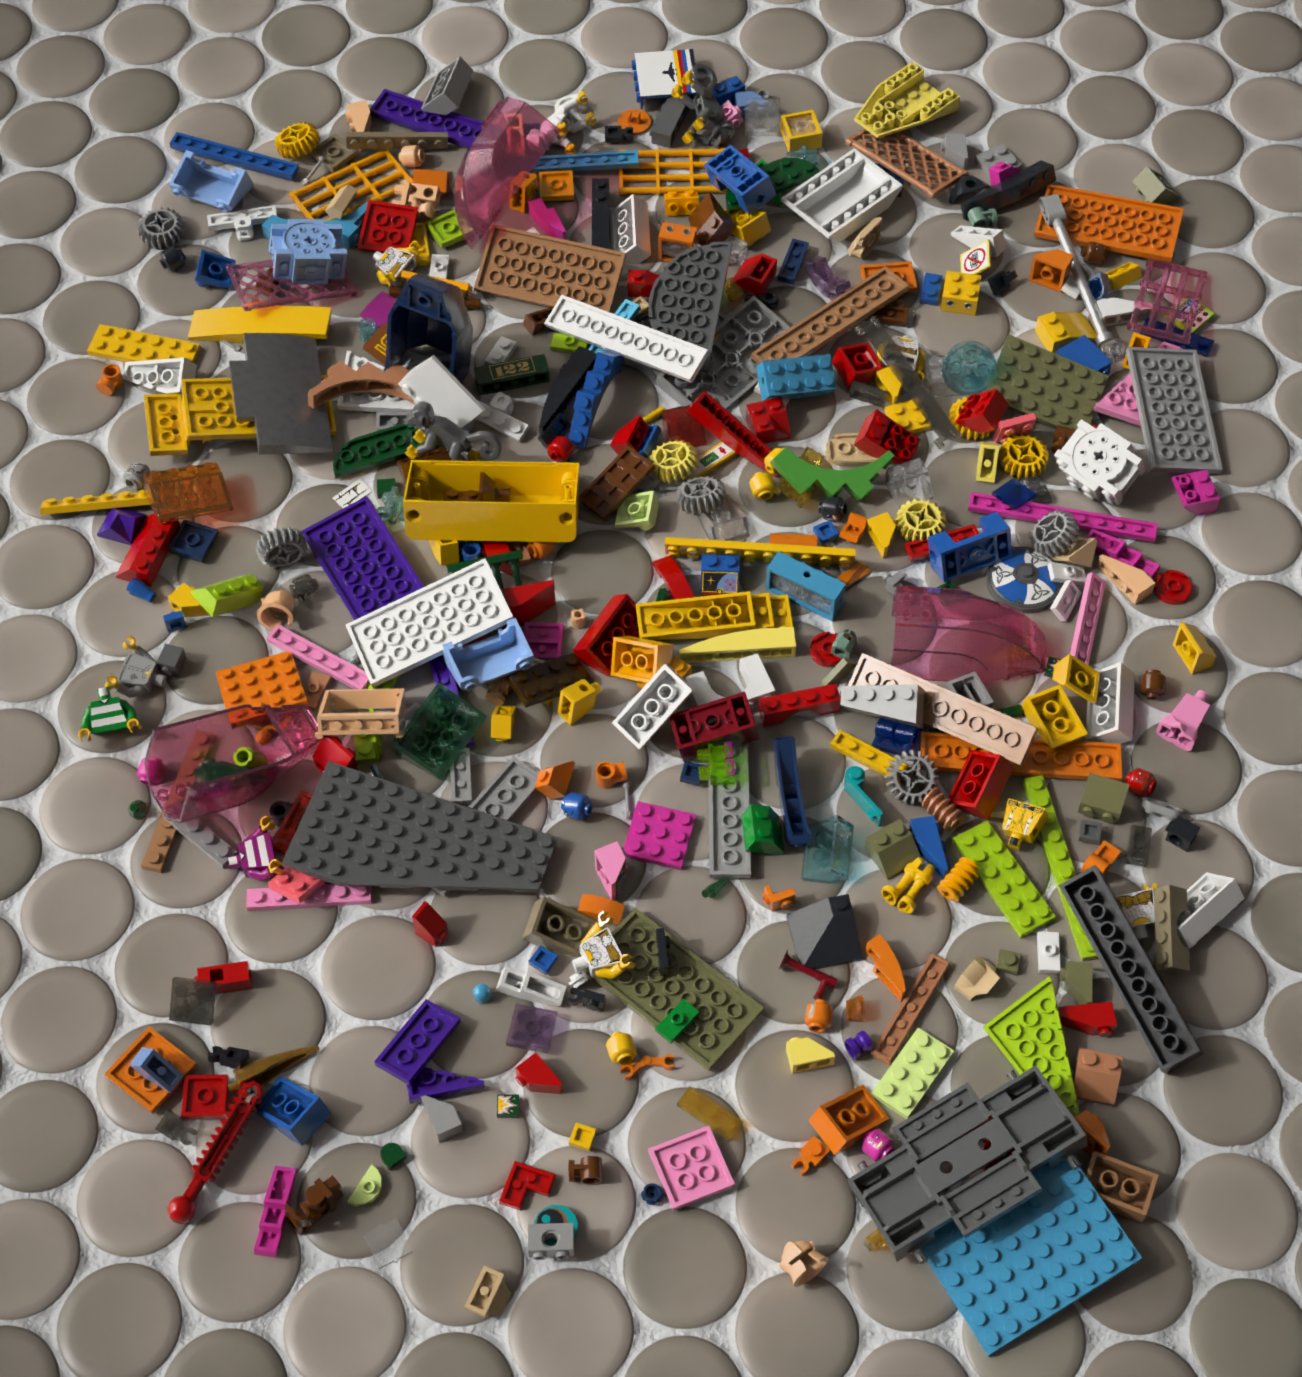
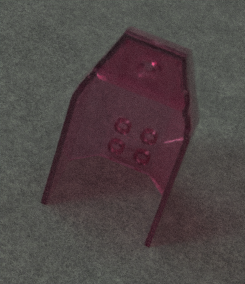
[454,97,561,249]
[891,585,1046,684]
[144,704,324,823]

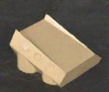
[847,217,882,259]

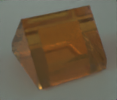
[846,995,865,1022]

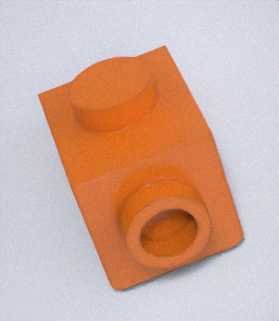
[839,512,867,543]
[762,885,796,911]

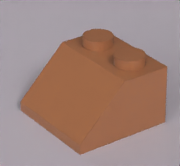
[1073,1048,1123,1106]

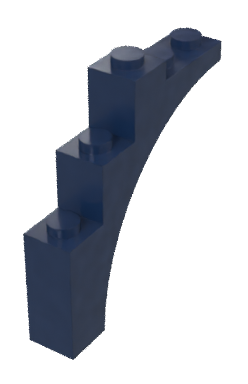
[773,736,812,847]

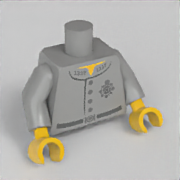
[105,636,167,698]

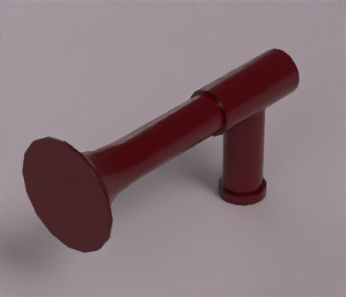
[778,949,838,1000]

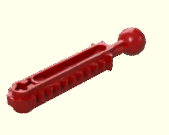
[167,1080,265,1224]

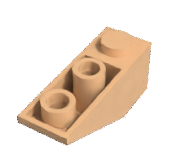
[345,100,372,151]

